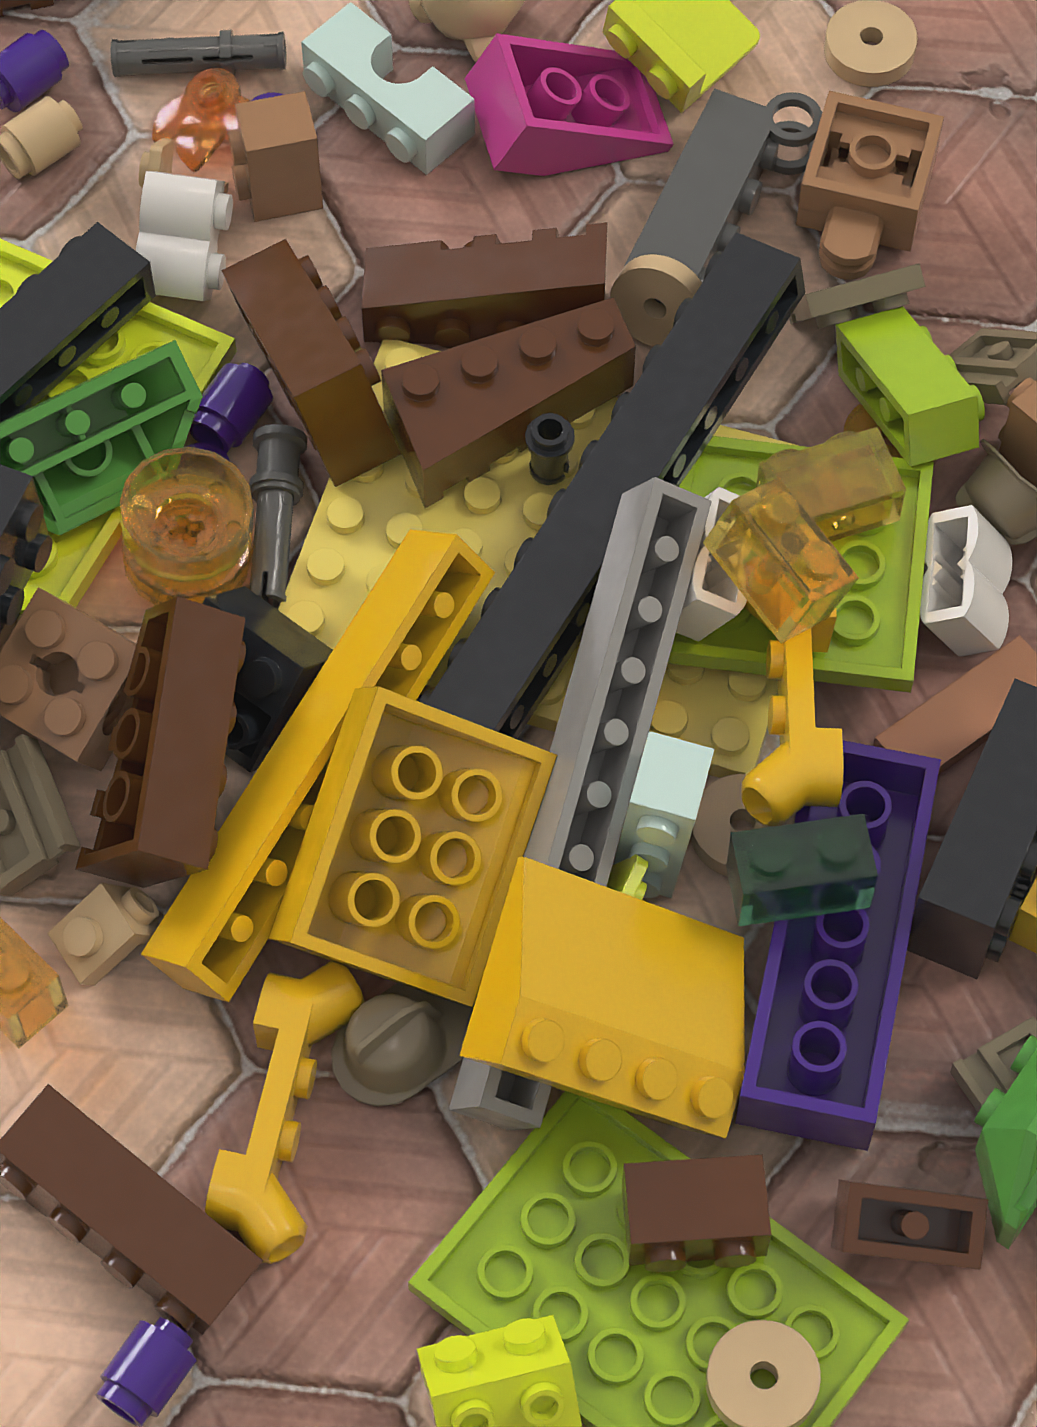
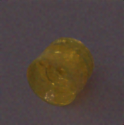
[119,447,254,605]

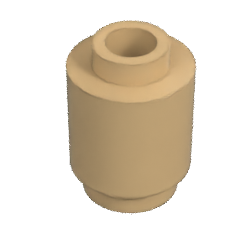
[0,96,83,179]

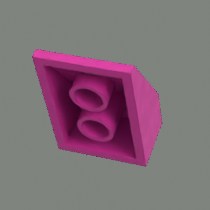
[465,33,674,176]

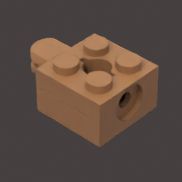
[796,90,944,280]
[0,587,136,771]

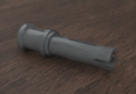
[249,424,308,610]

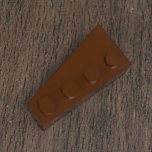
[361,222,607,348]
[221,239,401,487]
[381,298,636,508]
[75,596,246,888]
[0,1084,263,1335]

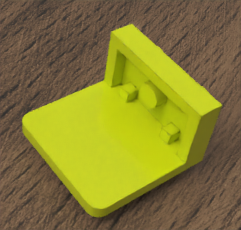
[602,0,760,113]
[417,1315,582,1427]

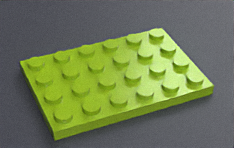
[408,1091,909,1427]

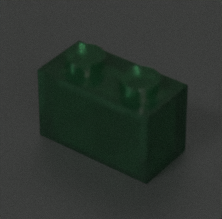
[726,814,878,926]

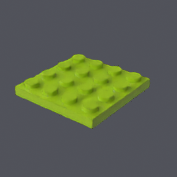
[668,436,934,693]

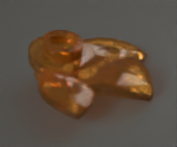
[152,68,250,173]

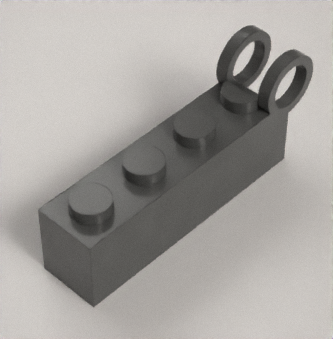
[624,88,822,304]

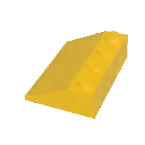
[268,686,557,1007]
[459,856,745,1139]

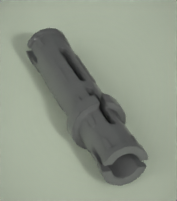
[111,30,287,77]

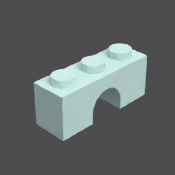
[301,2,475,175]
[613,731,714,898]

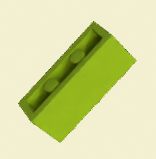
[835,306,985,467]

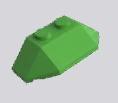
[0,340,203,535]
[974,1035,1037,1250]

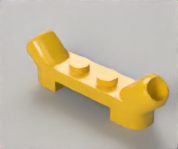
[742,552,843,827]
[205,961,364,1264]

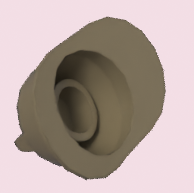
[955,439,1037,545]
[331,983,474,1107]

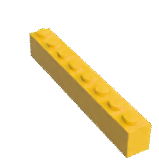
[141,529,495,1002]

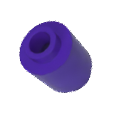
[0,30,69,112]
[189,363,273,453]
[96,1317,197,1427]

